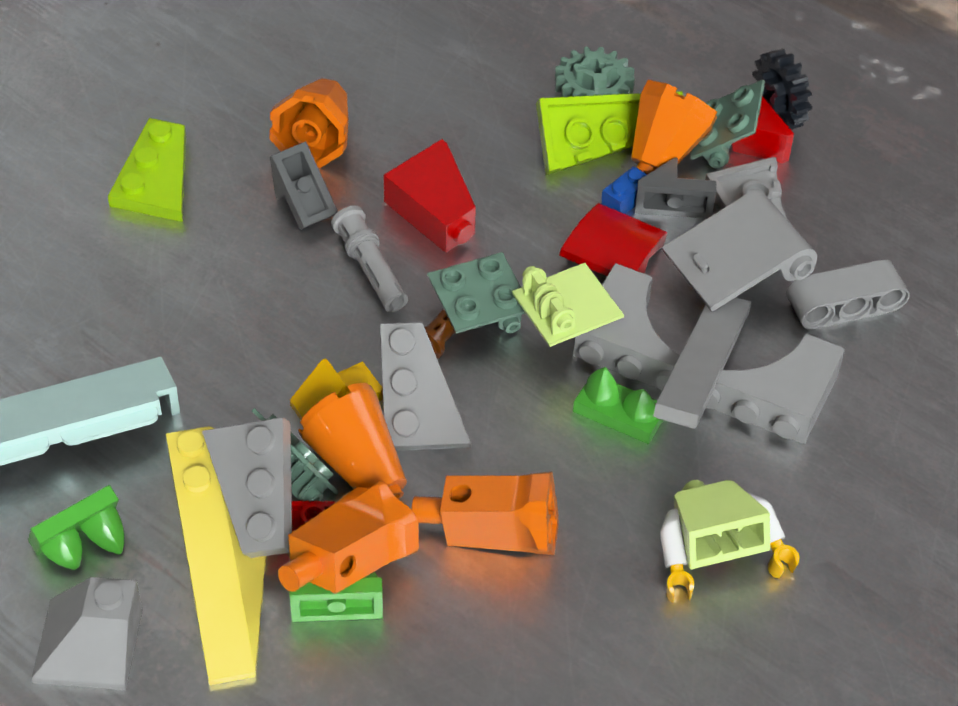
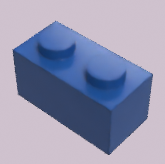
[601,166,647,214]

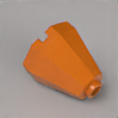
[269,78,348,168]
[631,80,717,175]

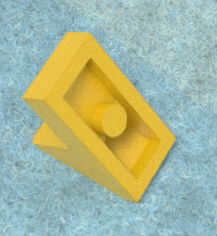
[290,358,383,420]

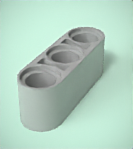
[786,260,910,330]

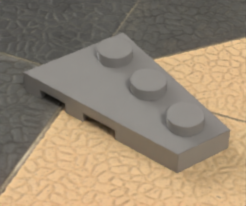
[705,157,786,218]
[380,322,471,451]
[202,417,292,558]

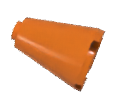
[298,383,407,499]

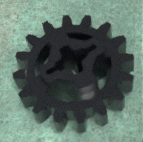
[752,49,812,130]

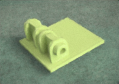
[512,263,624,347]

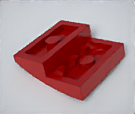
[559,203,668,276]

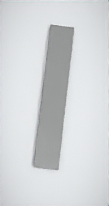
[653,297,751,429]

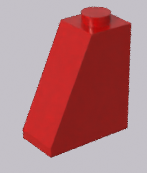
[384,139,476,253]

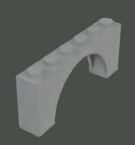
[573,263,845,444]

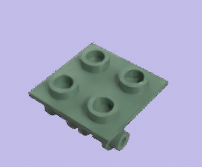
[690,79,765,169]
[427,252,526,334]
[252,408,339,501]

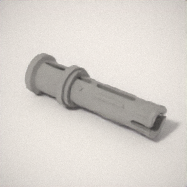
[331,206,409,312]

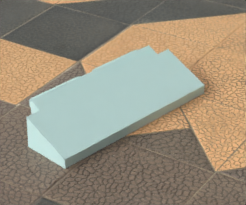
[0,357,180,466]

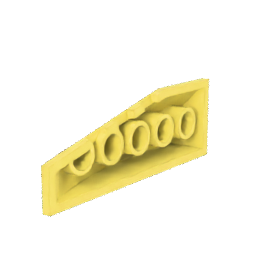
[166,426,267,685]

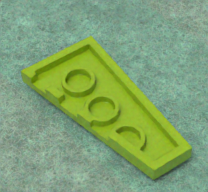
[536,91,683,176]

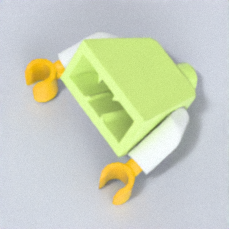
[660,480,800,603]

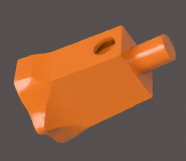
[411,471,559,555]
[278,481,419,594]

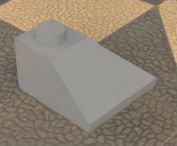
[31,577,142,690]

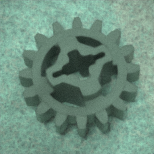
[555,46,635,97]

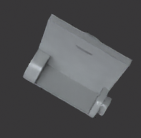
[662,191,818,312]

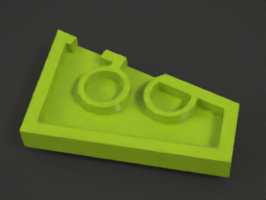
[108,118,186,222]

